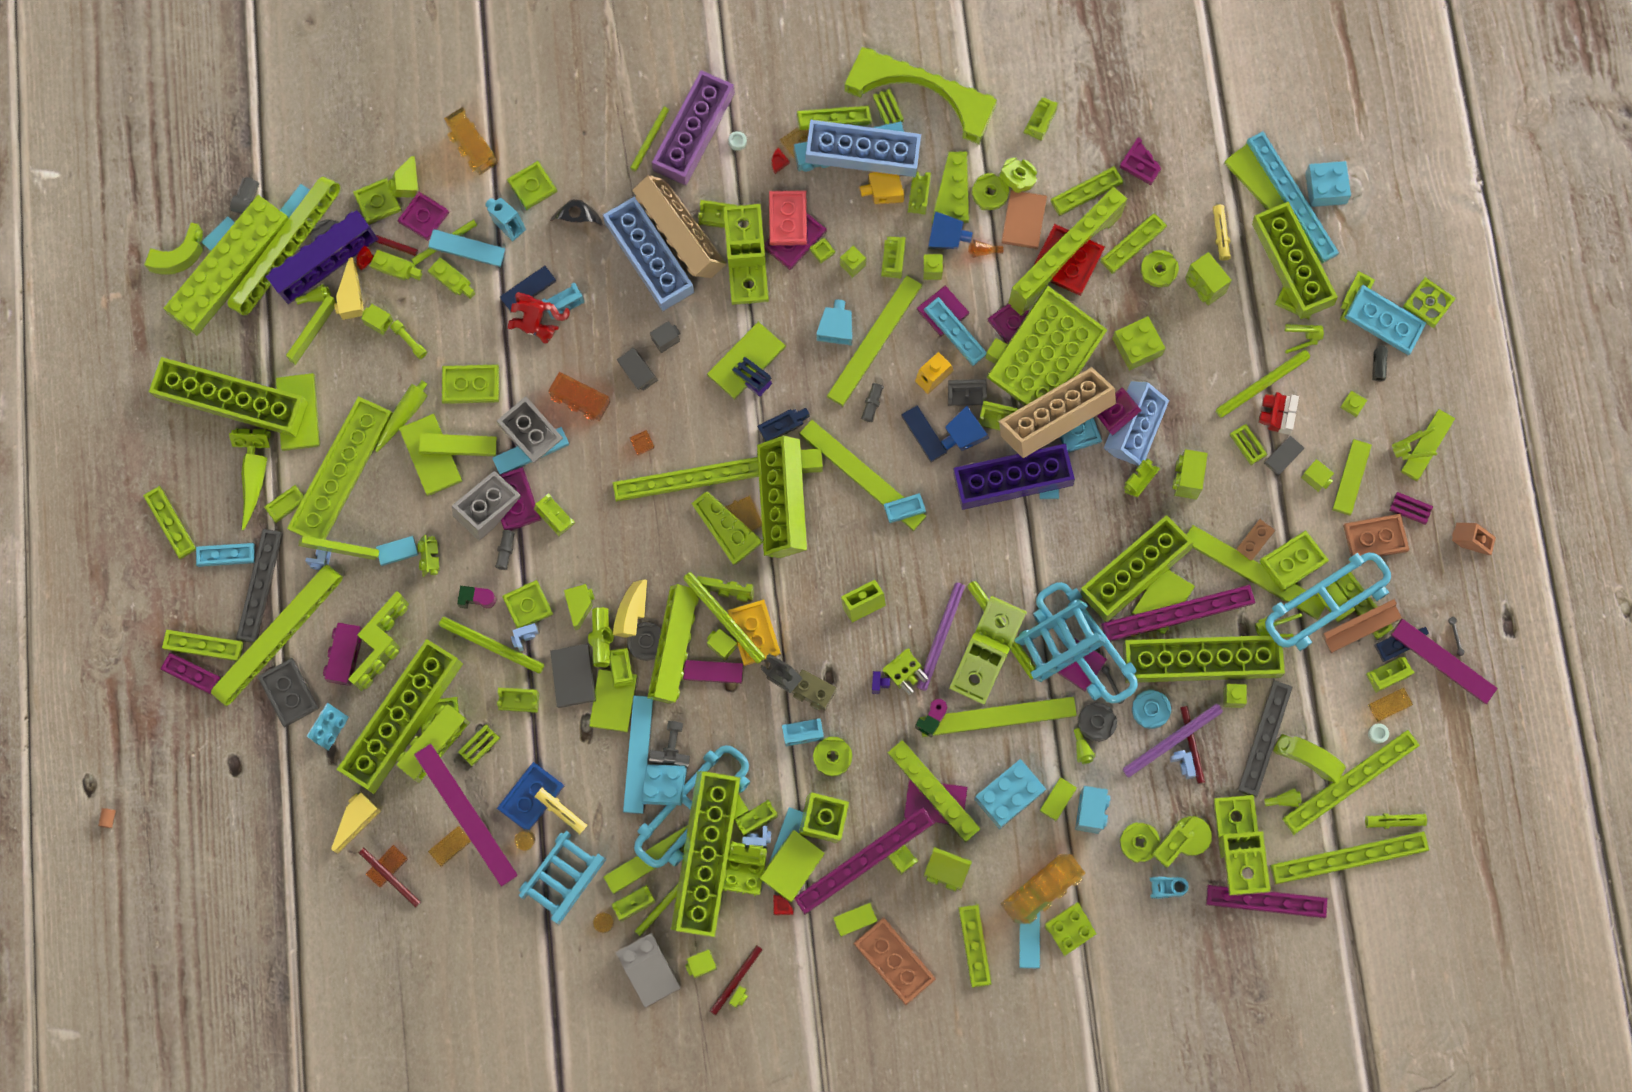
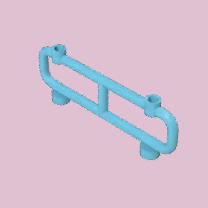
[1265,552,1391,651]
[1033,582,1138,703]
[634,745,750,868]

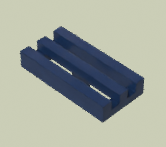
[732,357,772,392]

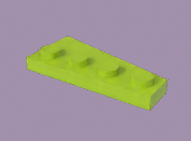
[932,152,969,223]
[691,492,764,565]

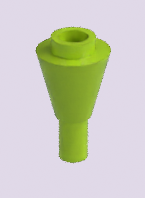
[295,284,331,305]
[1073,728,1096,764]
[1264,788,1302,807]

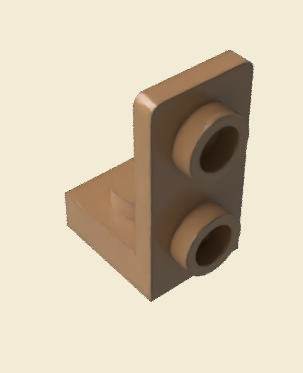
[1237,519,1276,560]

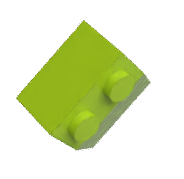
[924,847,972,892]

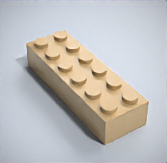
[633,175,727,278]
[999,367,1116,458]

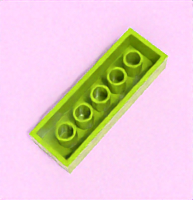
[1252,202,1338,319]
[757,436,807,558]
[1080,515,1193,622]

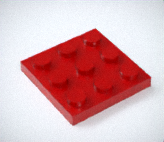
[1033,224,1105,296]

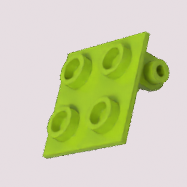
[722,861,766,896]
[1044,902,1097,956]

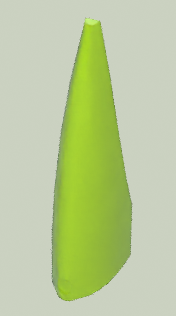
[375,380,428,452]
[241,446,267,530]

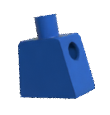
[928,212,973,249]
[941,406,989,451]

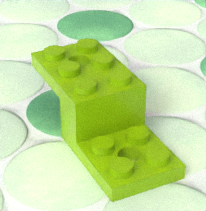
[723,204,769,305]
[348,591,409,692]
[949,596,1027,705]
[1213,795,1271,896]

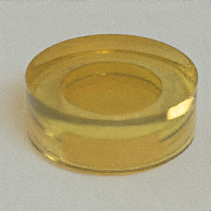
[514,830,535,851]
[593,913,614,933]

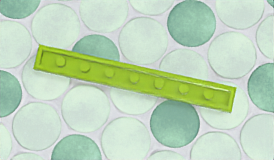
[827,275,922,407]
[799,420,926,532]
[613,457,759,502]
[1187,525,1326,620]
[919,697,1077,737]
[1282,730,1420,835]
[603,794,749,894]
[1270,831,1430,885]

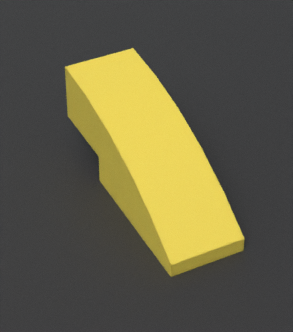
[613,579,647,638]

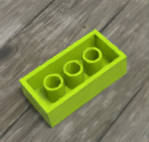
[396,704,470,783]

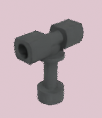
[649,721,690,768]

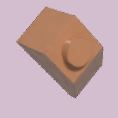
[1452,523,1496,555]

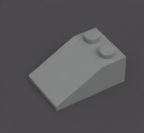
[497,396,563,463]
[452,471,521,540]
[616,933,681,1008]

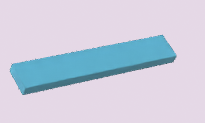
[623,696,653,814]

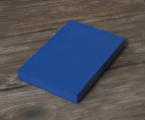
[497,762,564,832]

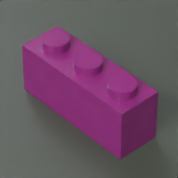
[323,623,362,686]

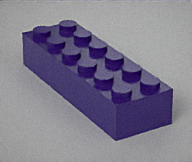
[266,210,378,305]
[953,444,1075,510]

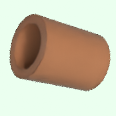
[98,808,116,828]

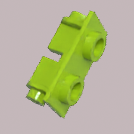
[229,428,271,448]
[1124,458,1160,498]
[417,535,440,577]
[727,841,767,866]

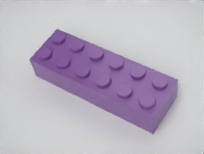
[652,70,735,186]

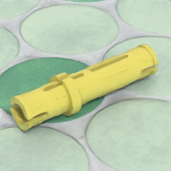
[1213,205,1231,261]
[534,787,587,835]

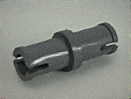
[861,383,884,422]
[495,530,515,570]

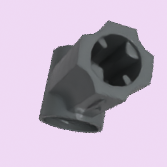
[230,177,259,214]

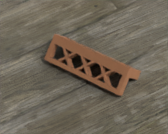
[1322,599,1402,653]

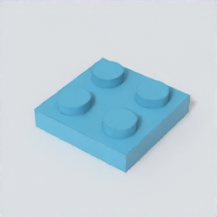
[642,765,687,806]

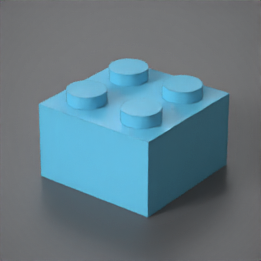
[1305,161,1351,207]
[1075,786,1111,834]

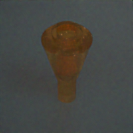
[968,239,1003,258]

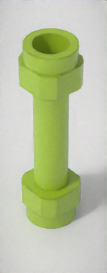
[390,320,428,360]

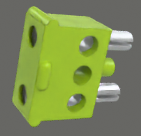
[883,648,929,695]

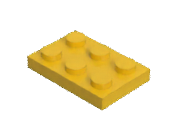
[727,600,781,666]

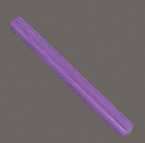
[917,583,965,691]
[1123,704,1223,777]

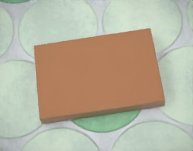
[1002,190,1047,249]
[1343,514,1409,557]

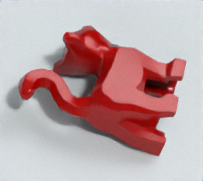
[507,292,570,343]

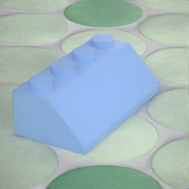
[1104,381,1169,466]

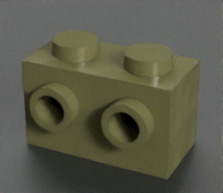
[791,669,836,711]

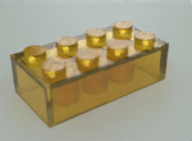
[1000,854,1086,924]

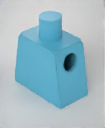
[485,198,526,242]
[816,299,852,346]

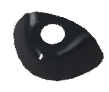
[550,199,602,226]

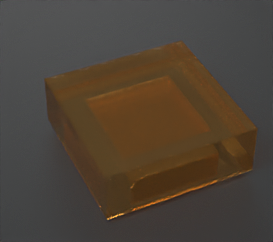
[629,430,655,456]

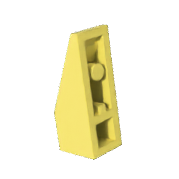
[334,257,364,320]
[331,793,381,854]

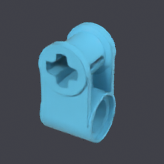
[1149,877,1189,899]

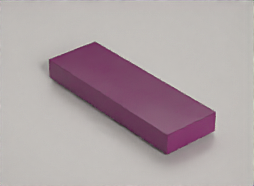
[160,652,221,695]
[684,660,743,684]

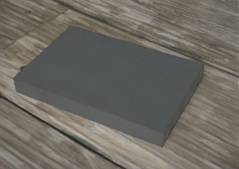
[550,644,596,708]
[257,658,319,728]

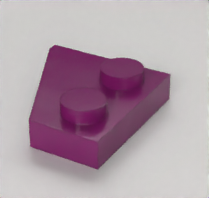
[1119,137,1161,185]

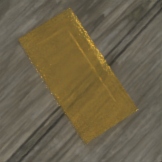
[1368,688,1413,722]
[428,826,471,867]

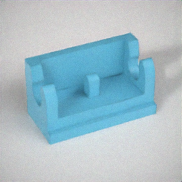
[542,283,584,320]
[782,718,824,746]

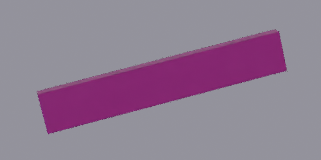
[1390,619,1498,704]
[1206,885,1328,919]

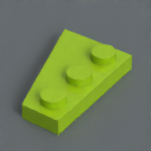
[697,576,754,602]

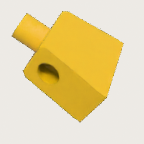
[859,172,904,204]
[915,352,954,394]

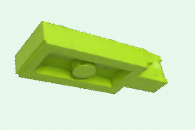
[370,250,423,281]
[428,257,475,299]
[1340,271,1375,322]
[1151,817,1198,868]

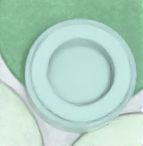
[728,131,747,151]
[1368,723,1389,744]

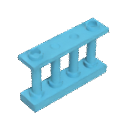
[1015,600,1106,682]
[518,831,606,925]

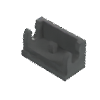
[617,348,658,391]
[947,379,987,406]
[761,653,803,693]

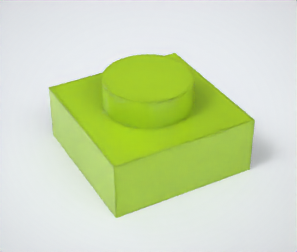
[1340,390,1367,417]
[729,986,748,1008]

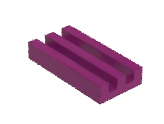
[1389,492,1433,525]

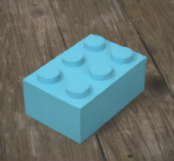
[974,759,1046,830]

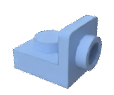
[305,549,331,570]
[511,623,539,652]
[1170,750,1196,780]
[742,826,771,848]

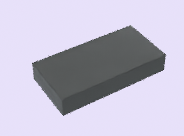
[1264,435,1304,476]

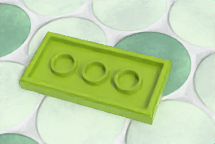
[1224,144,1284,210]
[707,322,786,400]
[276,373,320,451]
[399,414,463,496]

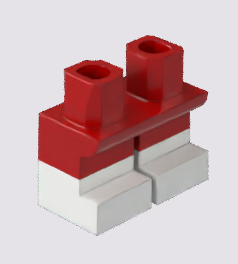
[1258,392,1299,435]

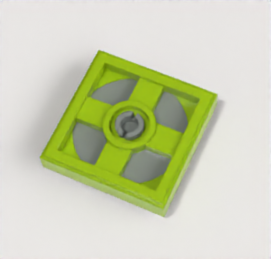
[1403,277,1456,329]

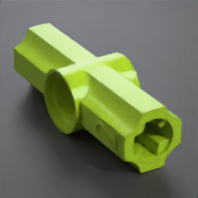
[588,607,614,667]

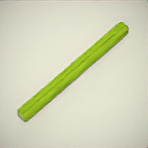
[1216,350,1311,418]
[683,572,765,664]
[967,581,1035,679]
[439,617,544,674]

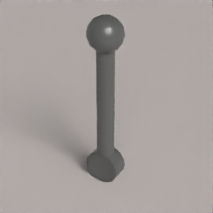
[1448,617,1465,656]
[1102,666,1124,704]

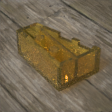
[444,107,498,175]

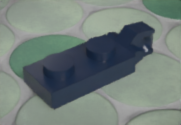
[757,408,810,442]
[1374,627,1429,662]

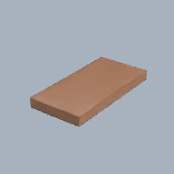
[854,918,936,1006]

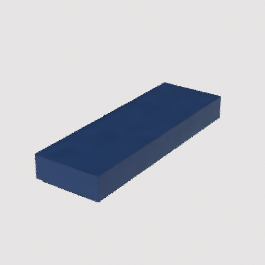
[500,265,556,313]
[901,405,947,463]

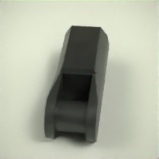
[1372,345,1388,381]

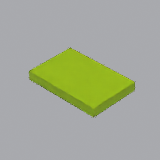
[442,365,499,404]
[1259,530,1329,592]
[1132,570,1195,634]
[589,669,638,733]
[759,830,825,902]

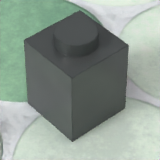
[650,321,680,353]

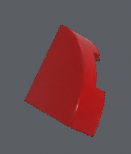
[771,148,790,174]
[356,245,374,271]
[773,895,793,915]

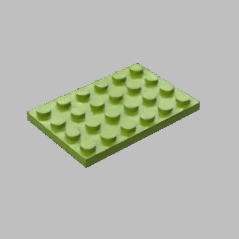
[986,286,1107,406]

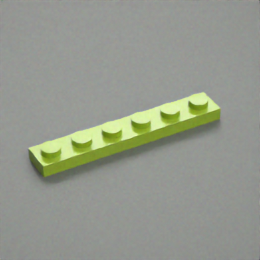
[887,740,981,843]

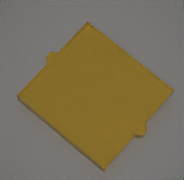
[725,496,762,531]

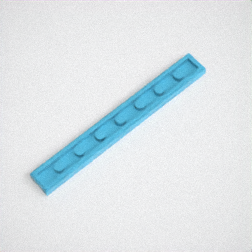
[1246,131,1339,263]

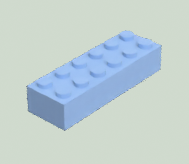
[805,120,921,177]
[603,196,694,312]

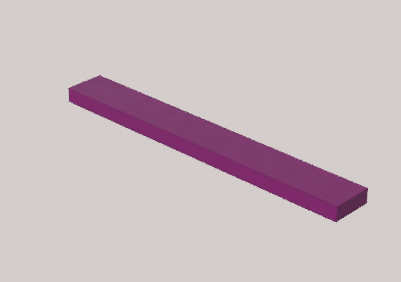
[1101,585,1256,642]
[414,743,518,887]
[794,807,935,915]

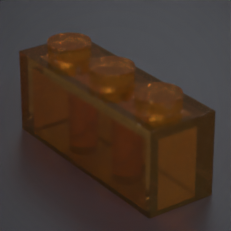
[548,372,610,421]

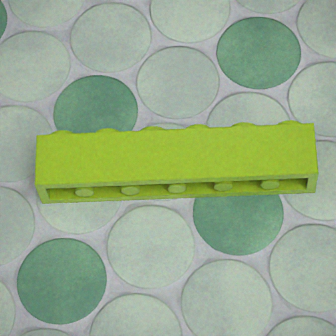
[647,584,699,704]

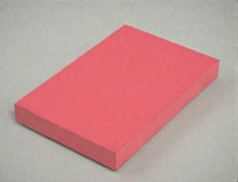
[769,191,807,245]

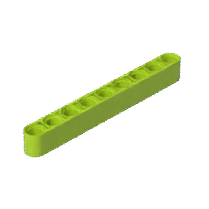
[227,177,340,315]
[211,564,343,706]

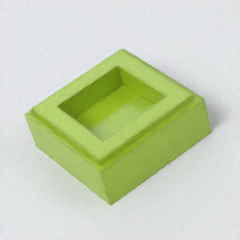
[809,238,835,264]

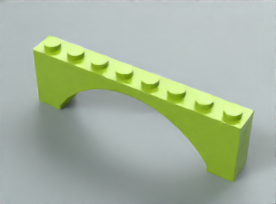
[845,47,997,144]
[1008,187,1127,316]

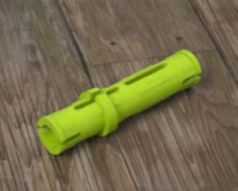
[1365,813,1427,829]

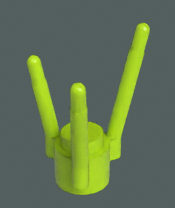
[1285,324,1324,354]
[1392,427,1437,461]
[1255,614,1302,638]

